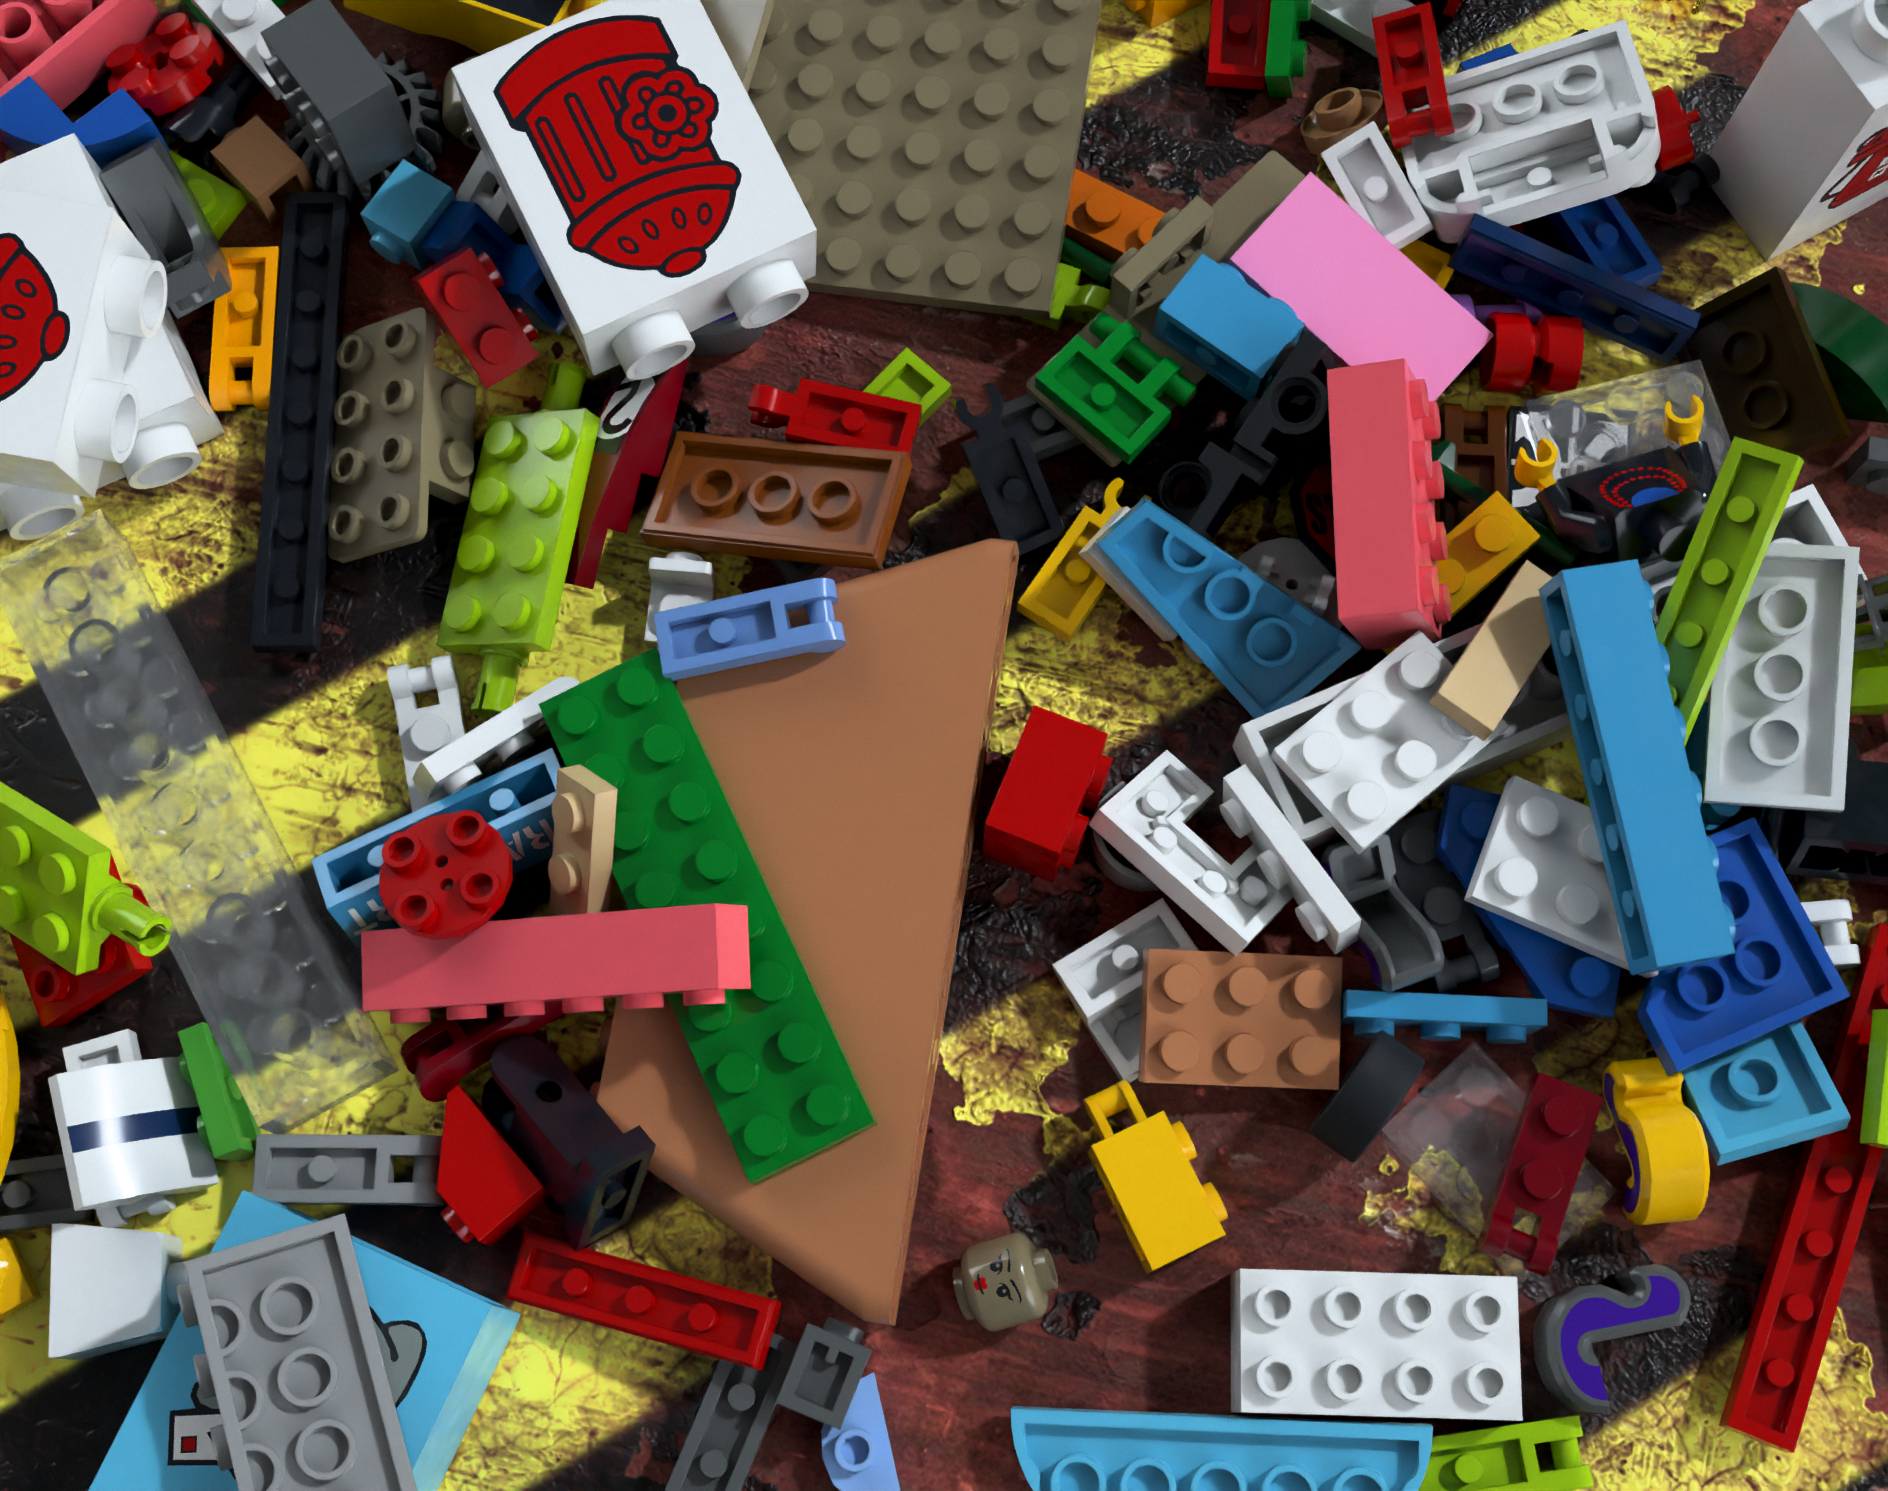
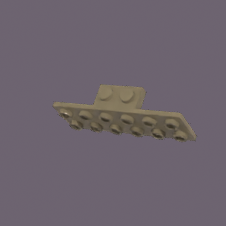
[1026,150,1306,467]

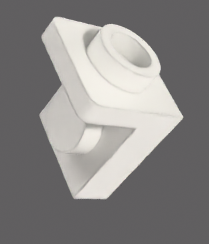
[644,552,717,649]

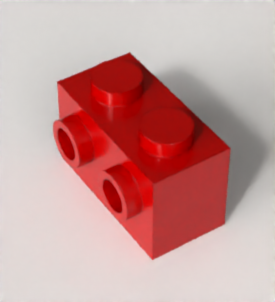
[410,248,539,389]

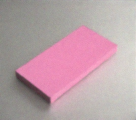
[1227,171,1494,401]

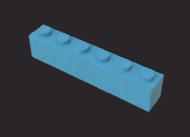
[1538,559,1735,976]

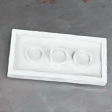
[1702,543,1860,813]

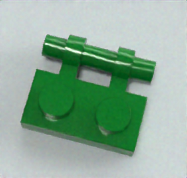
[1035,311,1199,465]

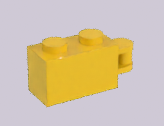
[1083,1079,1228,1274]

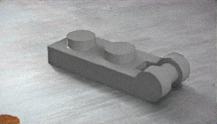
[252,1134,445,1207]

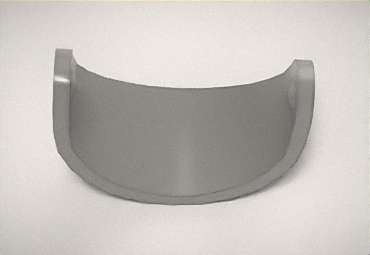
[1089,781,1161,892]

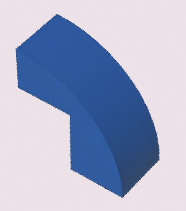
[0,76,170,170]
[418,201,567,335]

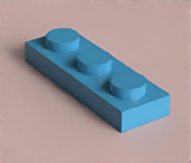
[1341,990,1548,1044]

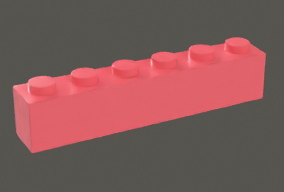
[361,903,751,1024]

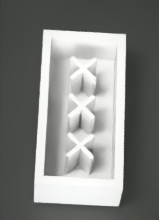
[1230,1268,1523,1421]

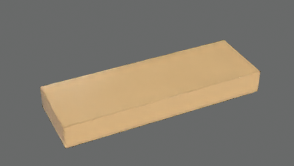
[1429,560,1553,741]

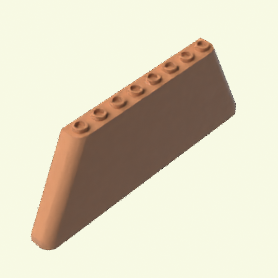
[589,538,1020,1325]

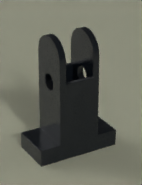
[482,1036,656,1252]

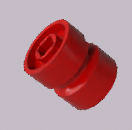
[1479,312,1584,396]

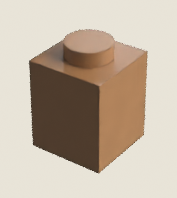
[210,115,318,228]

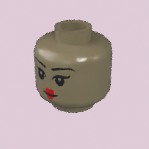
[952,1232,1058,1332]

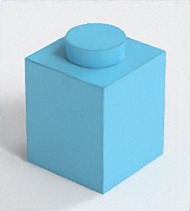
[360,159,457,271]

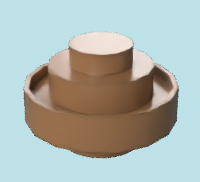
[1300,87,1388,156]

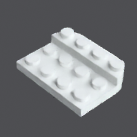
[1401,19,1661,243]

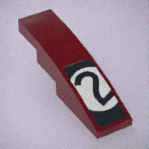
[565,357,689,589]

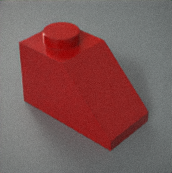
[436,1085,551,1247]

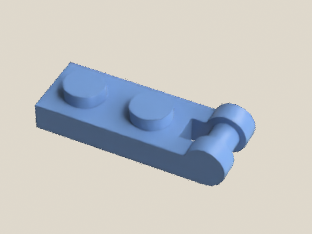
[653,578,846,681]

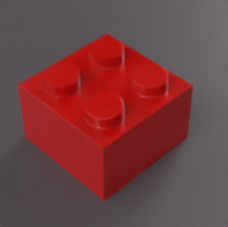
[982,705,1113,883]

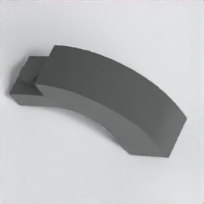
[99,137,232,319]

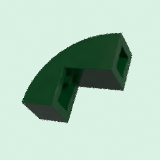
[1790,282,1888,424]

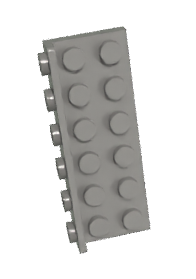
[176,1213,417,1491]

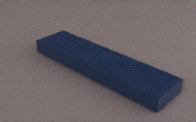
[1447,213,1701,365]

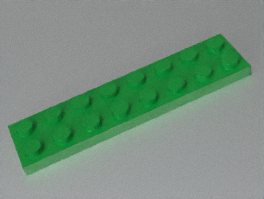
[538,647,878,1185]

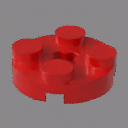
[106,12,225,117]

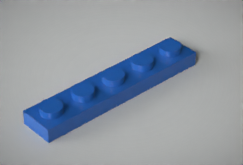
[1456,43,1664,288]

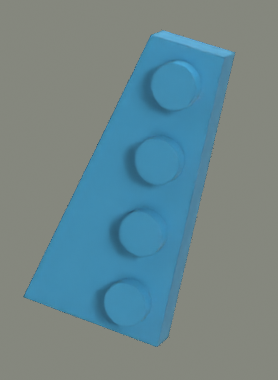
[1096,497,1362,719]

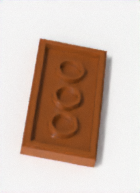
[640,431,913,571]

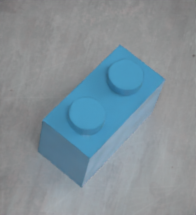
[1152,253,1305,401]

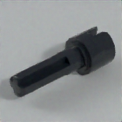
[159,58,264,171]

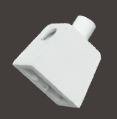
[48,1223,189,1360]

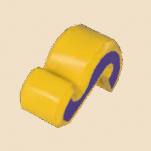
[1602,1057,1710,1225]

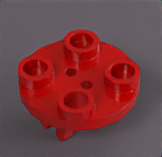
[379,810,513,940]

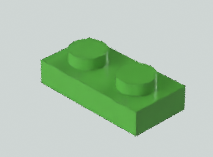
[178,1022,261,1162]

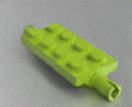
[436,362,600,719]
[0,781,172,976]

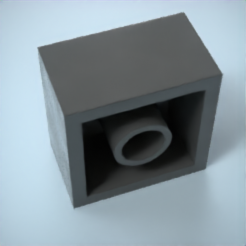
[260,0,419,186]

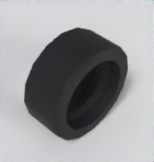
[1309,1030,1425,1163]

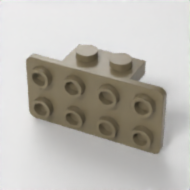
[328,307,476,563]

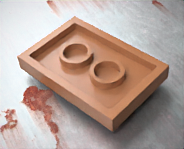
[1138,948,1343,1090]

